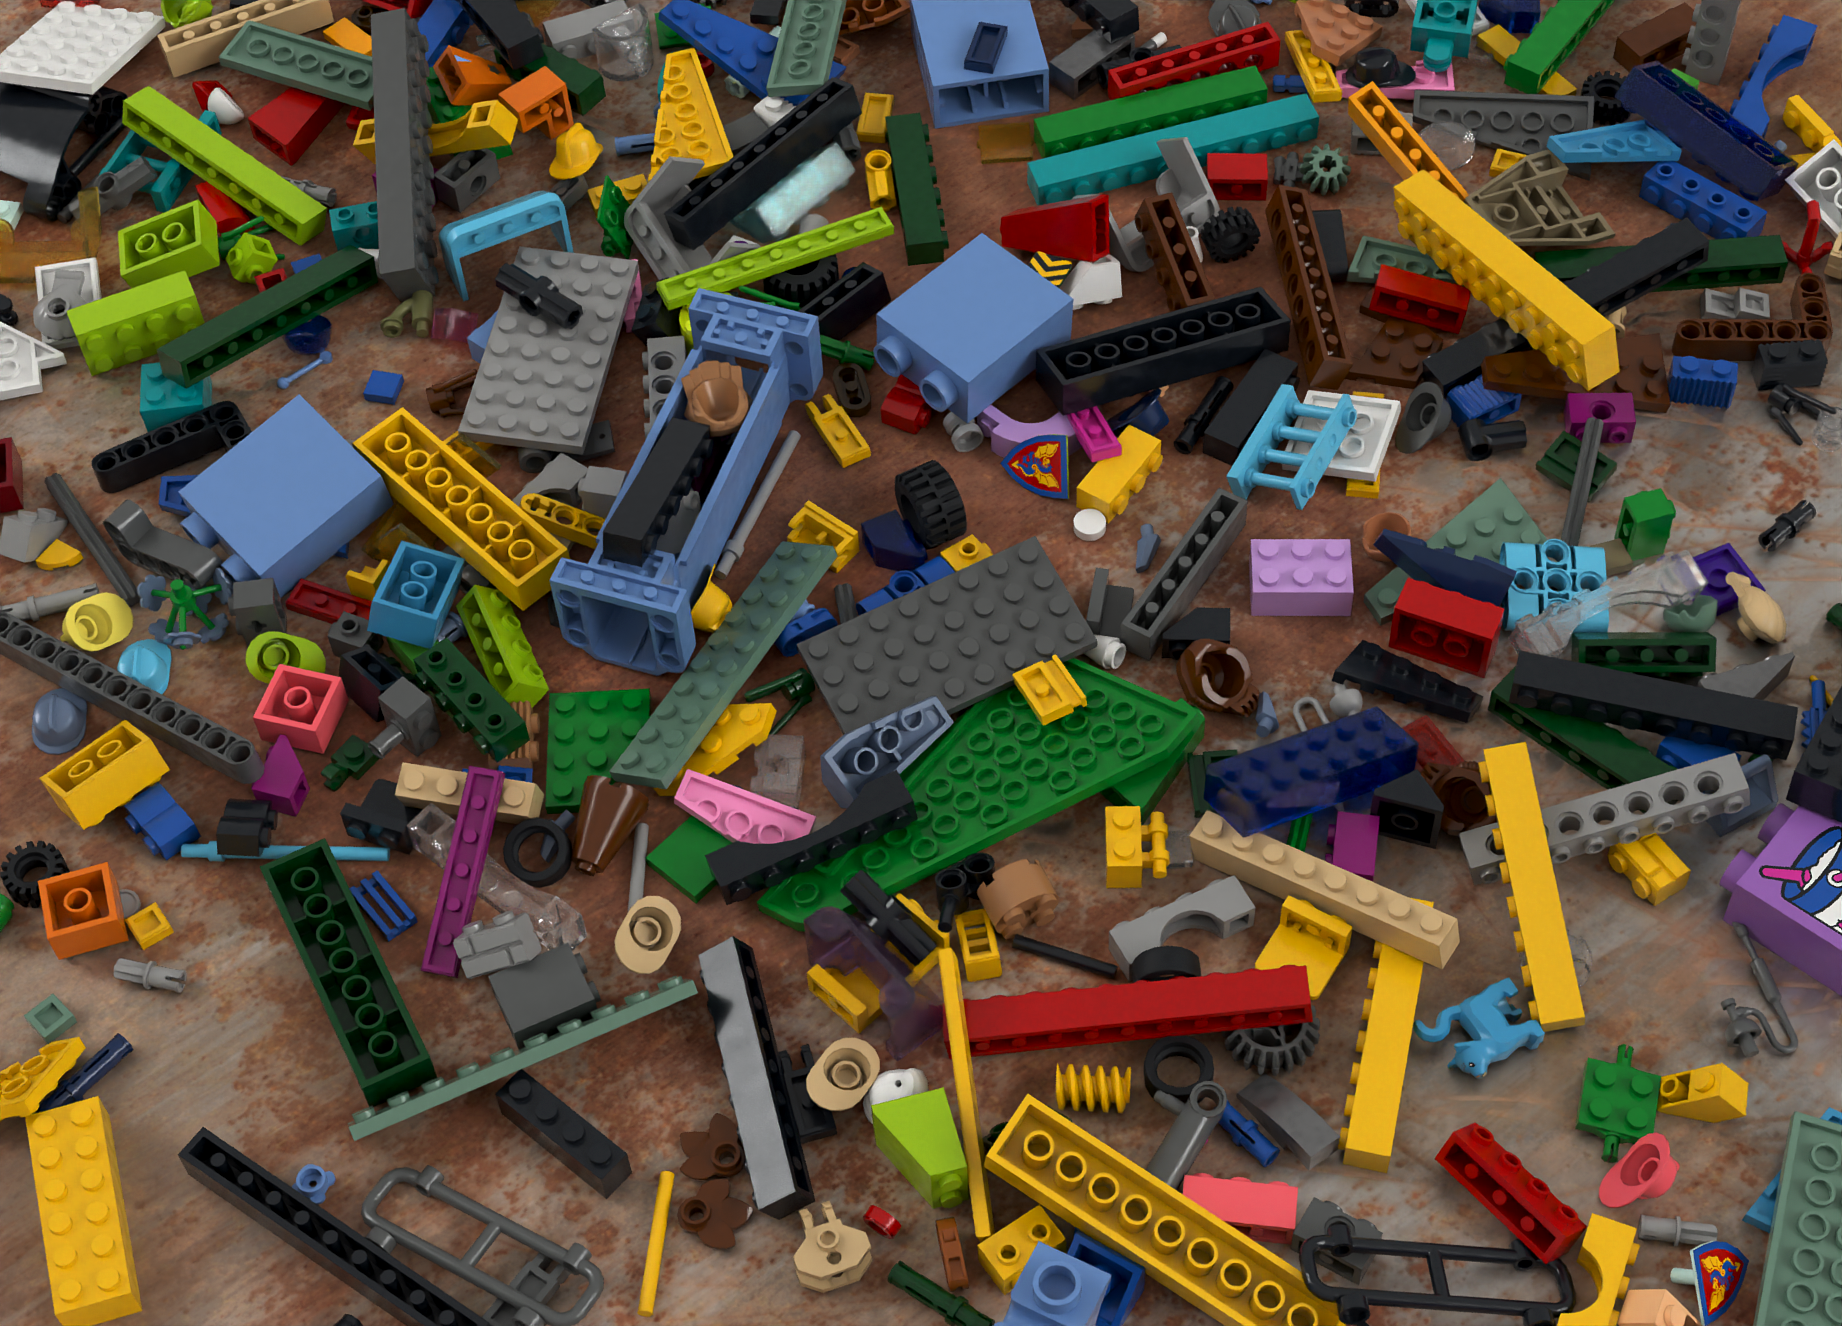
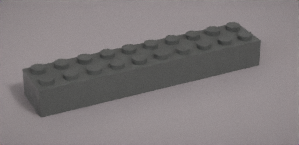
[371,8,439,302]

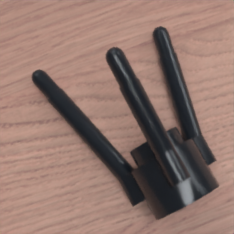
[1768,383,1841,446]

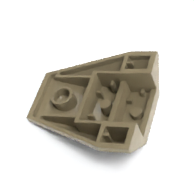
[1464,149,1615,246]

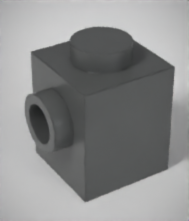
[327,611,384,657]

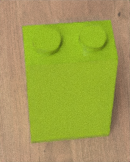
[871,1087,969,1208]

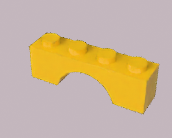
[1557,1213,1640,1326]

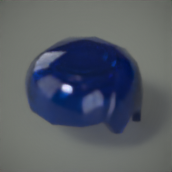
[283,315,332,356]

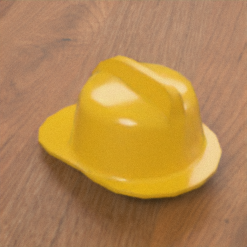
[549,122,604,180]
[691,563,732,633]

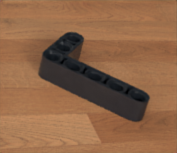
[91,401,252,493]

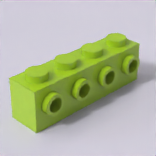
[456,585,549,708]

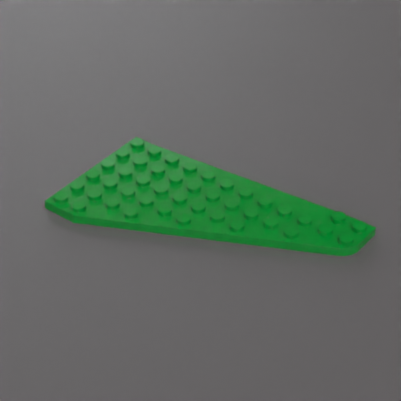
[757,658,1199,933]

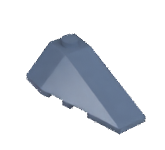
[820,696,954,809]

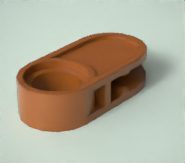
[935,1217,969,1292]

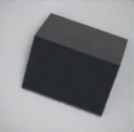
[1370,769,1444,849]

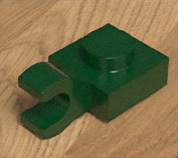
[321,735,379,792]

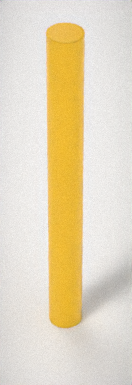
[637,1171,675,1317]

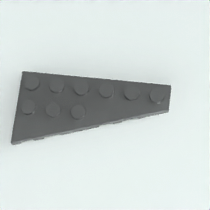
[1413,90,1594,181]

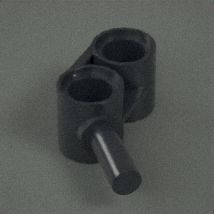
[935,853,995,933]

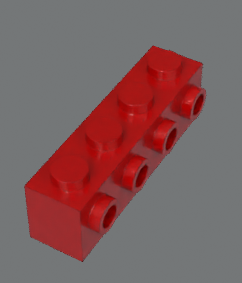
[1434,1122,1587,1264]

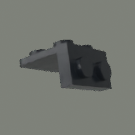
[340,779,433,855]

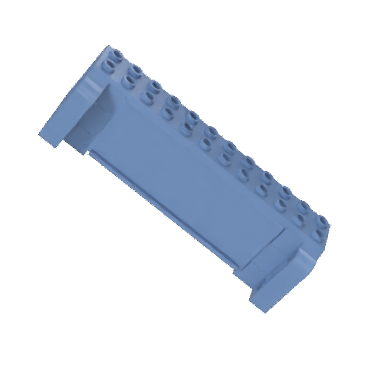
[549,288,823,676]

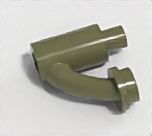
[380,290,433,338]

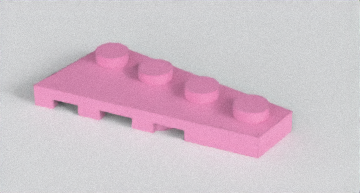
[674,769,816,844]

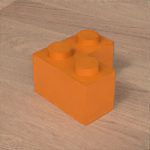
[498,66,574,140]

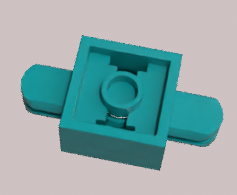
[1410,0,1478,72]

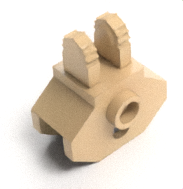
[793,1200,872,1293]

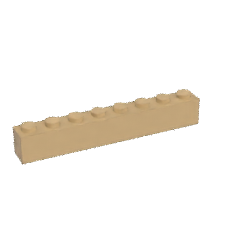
[1189,810,1460,969]

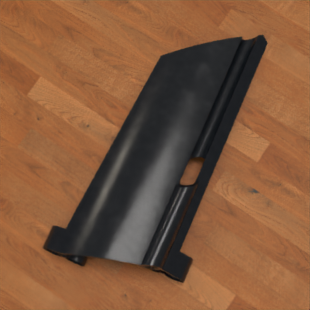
[0,82,128,222]

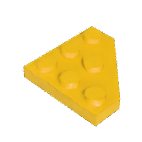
[654,703,777,796]
[0,1037,86,1121]

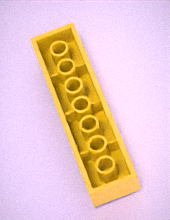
[352,407,570,611]

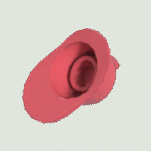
[1599,1132,1680,1208]

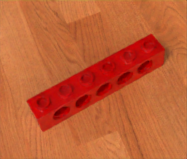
[1108,22,1281,100]

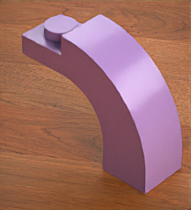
[977,405,1082,458]

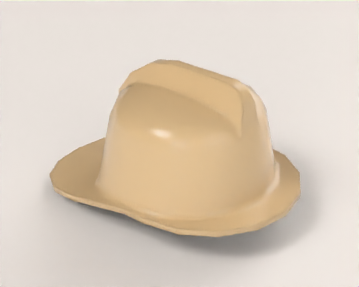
[614,896,681,974]
[806,1038,880,1111]

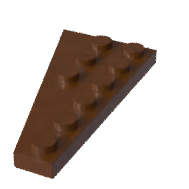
[1481,333,1671,413]

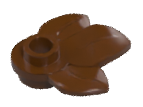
[680,1113,746,1180]
[677,1178,753,1249]

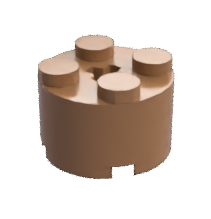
[977,859,1059,940]

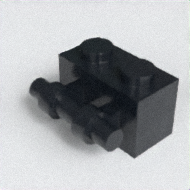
[338,645,425,722]

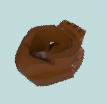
[1176,639,1260,718]
[1420,761,1497,836]

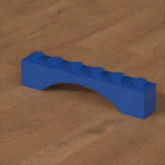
[1719,15,1817,158]

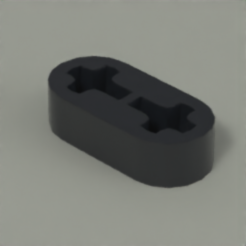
[1344,0,1399,18]

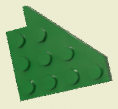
[545,688,651,814]

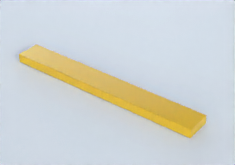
[938,948,995,1243]

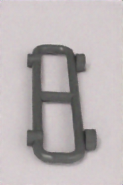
[361,1165,604,1326]

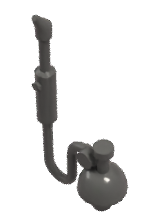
[1721,922,1798,1058]

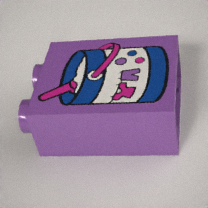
[1719,803,1842,996]

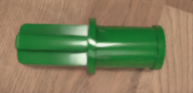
[820,335,875,371]

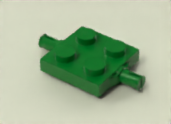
[1575,1044,1661,1163]

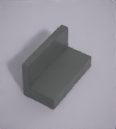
[1086,568,1134,639]

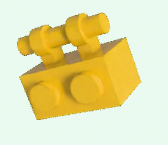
[1105,806,1170,888]

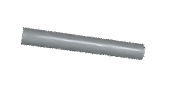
[628,823,649,911]

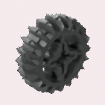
[1221,1005,1320,1077]

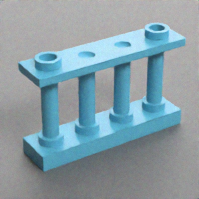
[1226,384,1357,510]

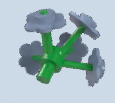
[137,568,233,650]

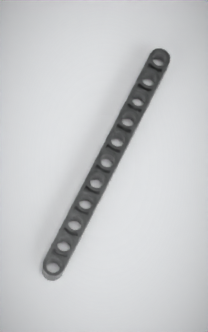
[0,612,265,784]

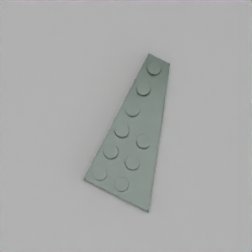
[1363,478,1547,626]

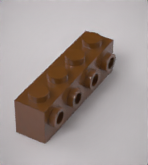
[1135,192,1215,312]

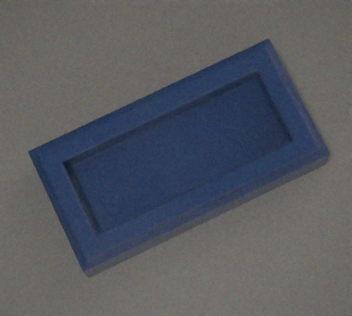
[964,22,1008,74]

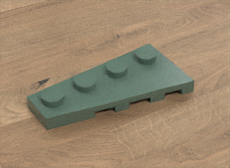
[1347,235,1465,287]

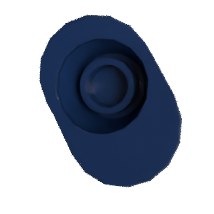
[1106,388,1169,436]

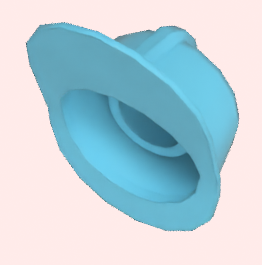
[117,639,172,694]

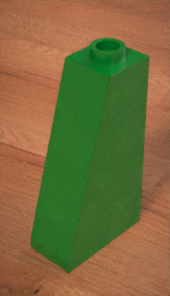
[1099,698,1205,825]

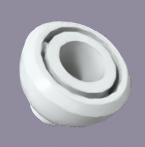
[207,88,244,125]

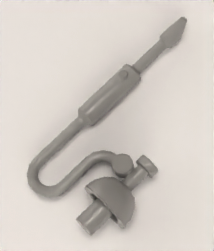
[1293,684,1365,812]

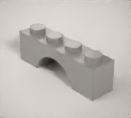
[512,452,588,511]
[1108,875,1256,982]

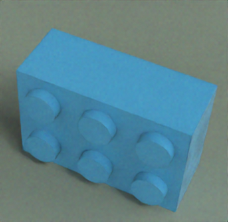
[367,540,465,649]

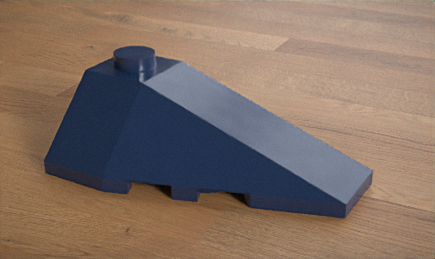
[1373,529,1517,607]

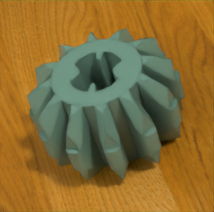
[1299,143,1351,196]

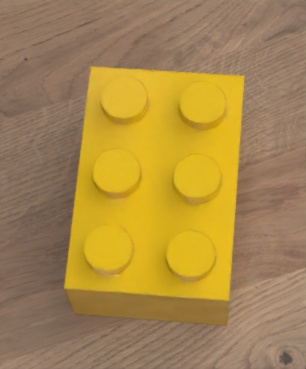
[39,720,170,830]

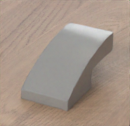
[1700,287,1770,319]

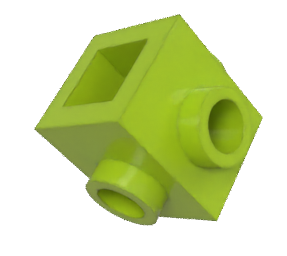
[226,232,278,285]

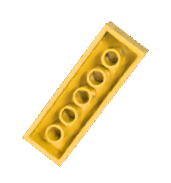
[25,1096,142,1326]

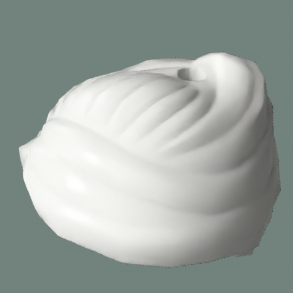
[863,1068,929,1124]

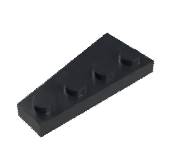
[1332,640,1483,723]

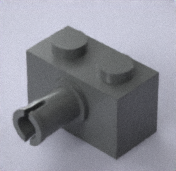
[367,676,442,760]

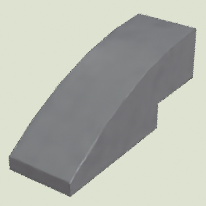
[1236,1074,1340,1170]

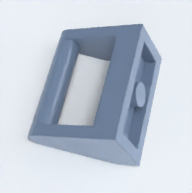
[1704,754,1779,837]

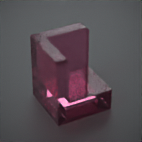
[431,308,479,344]

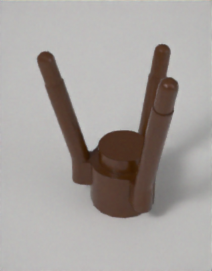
[426,369,477,417]

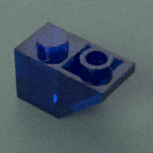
[1478,0,1541,33]
[861,509,928,572]

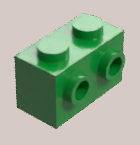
[1614,488,1676,561]

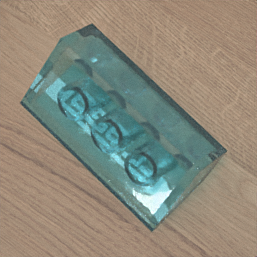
[730,141,856,243]

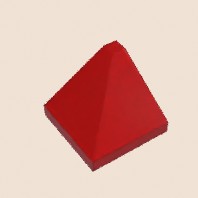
[192,80,233,112]

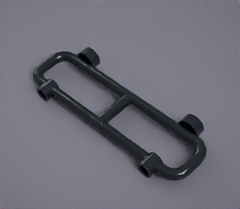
[1299,1224,1576,1326]

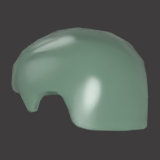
[1663,595,1718,632]

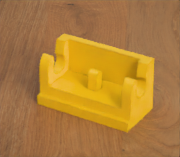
[787,500,860,573]

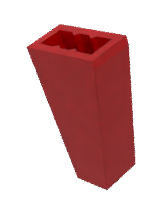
[248,87,345,166]
[1000,194,1110,262]

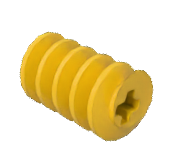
[1055,1063,1131,1114]

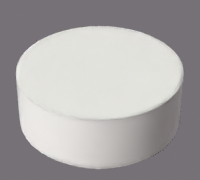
[1074,509,1106,541]

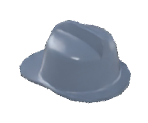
[32,688,87,755]

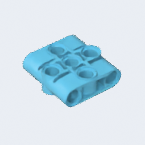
[1500,539,1609,639]

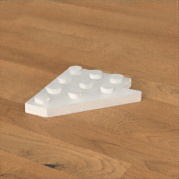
[0,322,67,401]

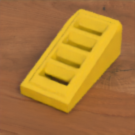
[954,909,1002,982]

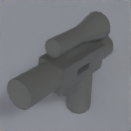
[1273,152,1322,187]

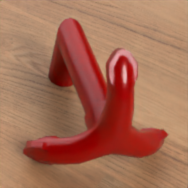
[1782,200,1834,275]

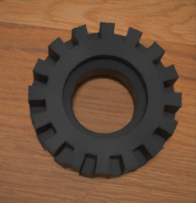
[1581,71,1636,125]
[1201,206,1261,263]
[0,841,70,908]

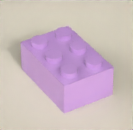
[1249,539,1354,616]

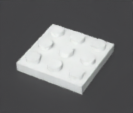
[1282,390,1401,482]

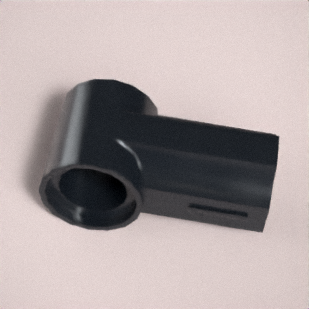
[1458,419,1527,461]

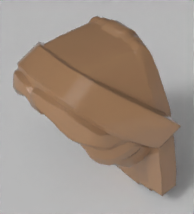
[681,360,752,437]

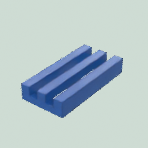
[349,870,418,942]

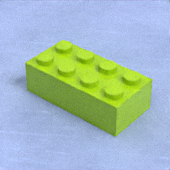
[66,270,205,376]

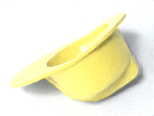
[60,592,133,652]

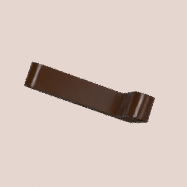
[1672,273,1833,361]

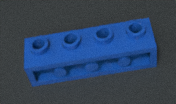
[1639,161,1767,239]

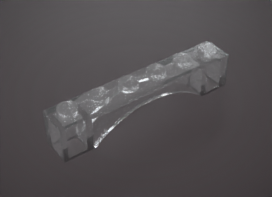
[1508,550,1708,658]
[406,803,587,951]

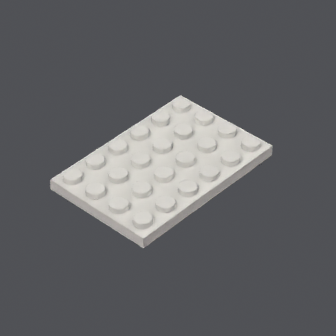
[0,1,166,95]

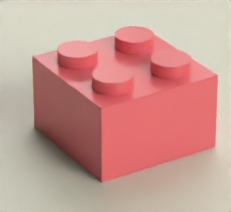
[253,664,349,754]

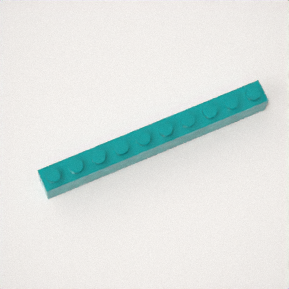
[1027,93,1319,206]

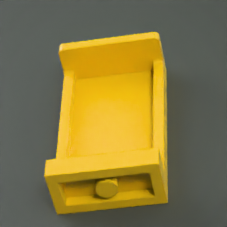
[807,893,950,1034]

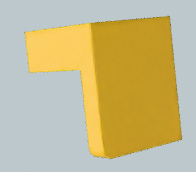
[345,559,390,601]

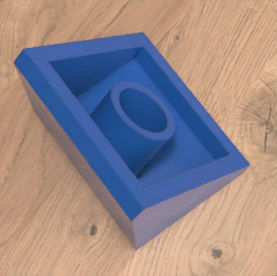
[1067,1231,1145,1326]

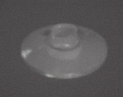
[1418,121,1475,171]

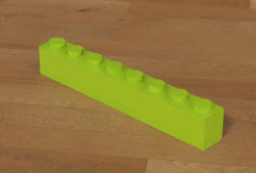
[122,86,327,246]

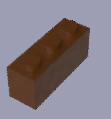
[1613,2,1697,78]

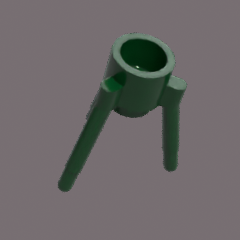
[744,668,815,738]

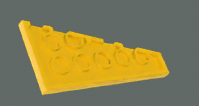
[648,47,734,183]

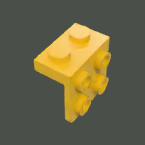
[1255,895,1353,1000]

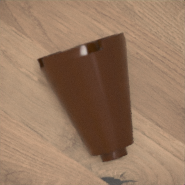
[571,775,649,876]

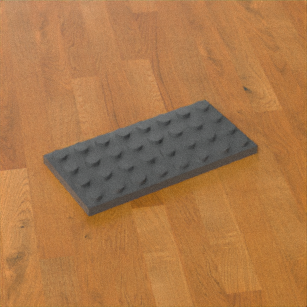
[796,536,1098,735]

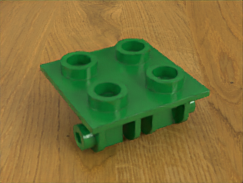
[596,175,634,259]

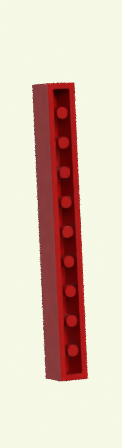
[943,965,1313,1059]

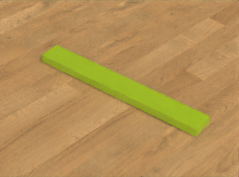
[656,206,894,311]

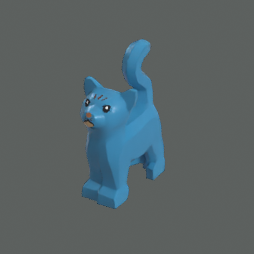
[1413,977,1545,1079]

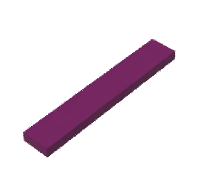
[421,766,506,978]

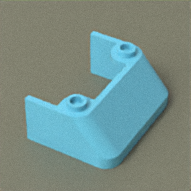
[439,191,574,302]

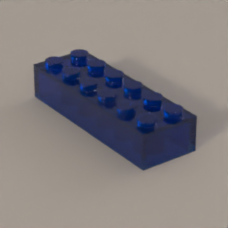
[1614,61,1799,201]
[1203,706,1419,838]

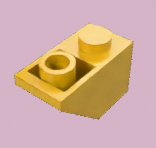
[1657,1063,1749,1123]

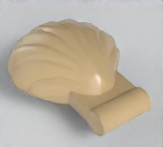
[1725,572,1787,644]

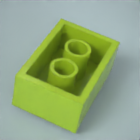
[118,199,220,288]

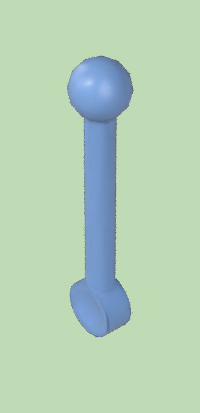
[277,351,333,389]

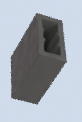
[488,943,601,1049]

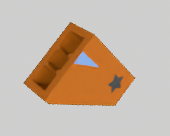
[433,45,512,106]

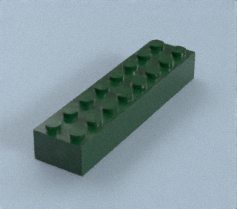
[260,838,437,1107]

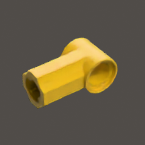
[865,150,896,212]

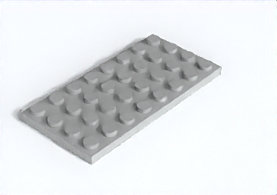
[458,246,639,455]

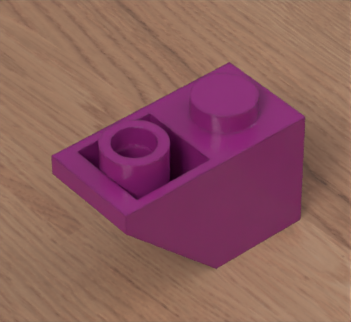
[251,734,310,817]

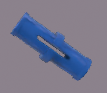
[1213,1101,1280,1167]

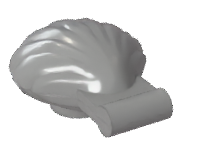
[33,270,87,340]

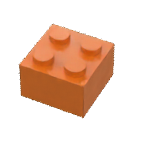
[38,862,129,960]

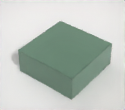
[24,994,77,1044]

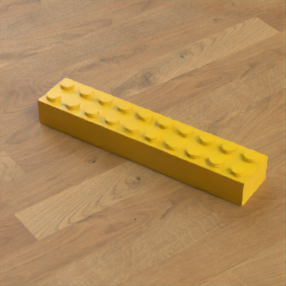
[1393,169,1620,391]
[984,1094,1346,1326]

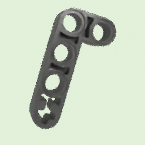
[103,499,222,589]

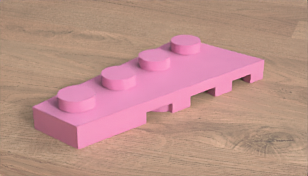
[1335,59,1455,100]

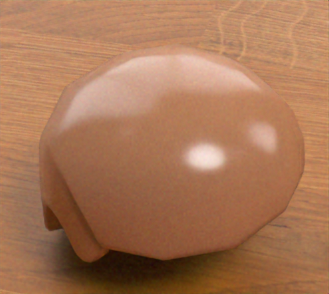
[1362,512,1412,562]

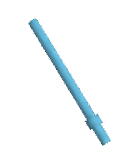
[181,841,390,862]

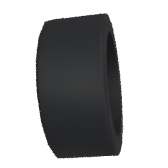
[503,817,572,888]
[1132,946,1201,983]
[1144,1035,1214,1103]

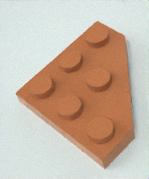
[1294,0,1383,66]

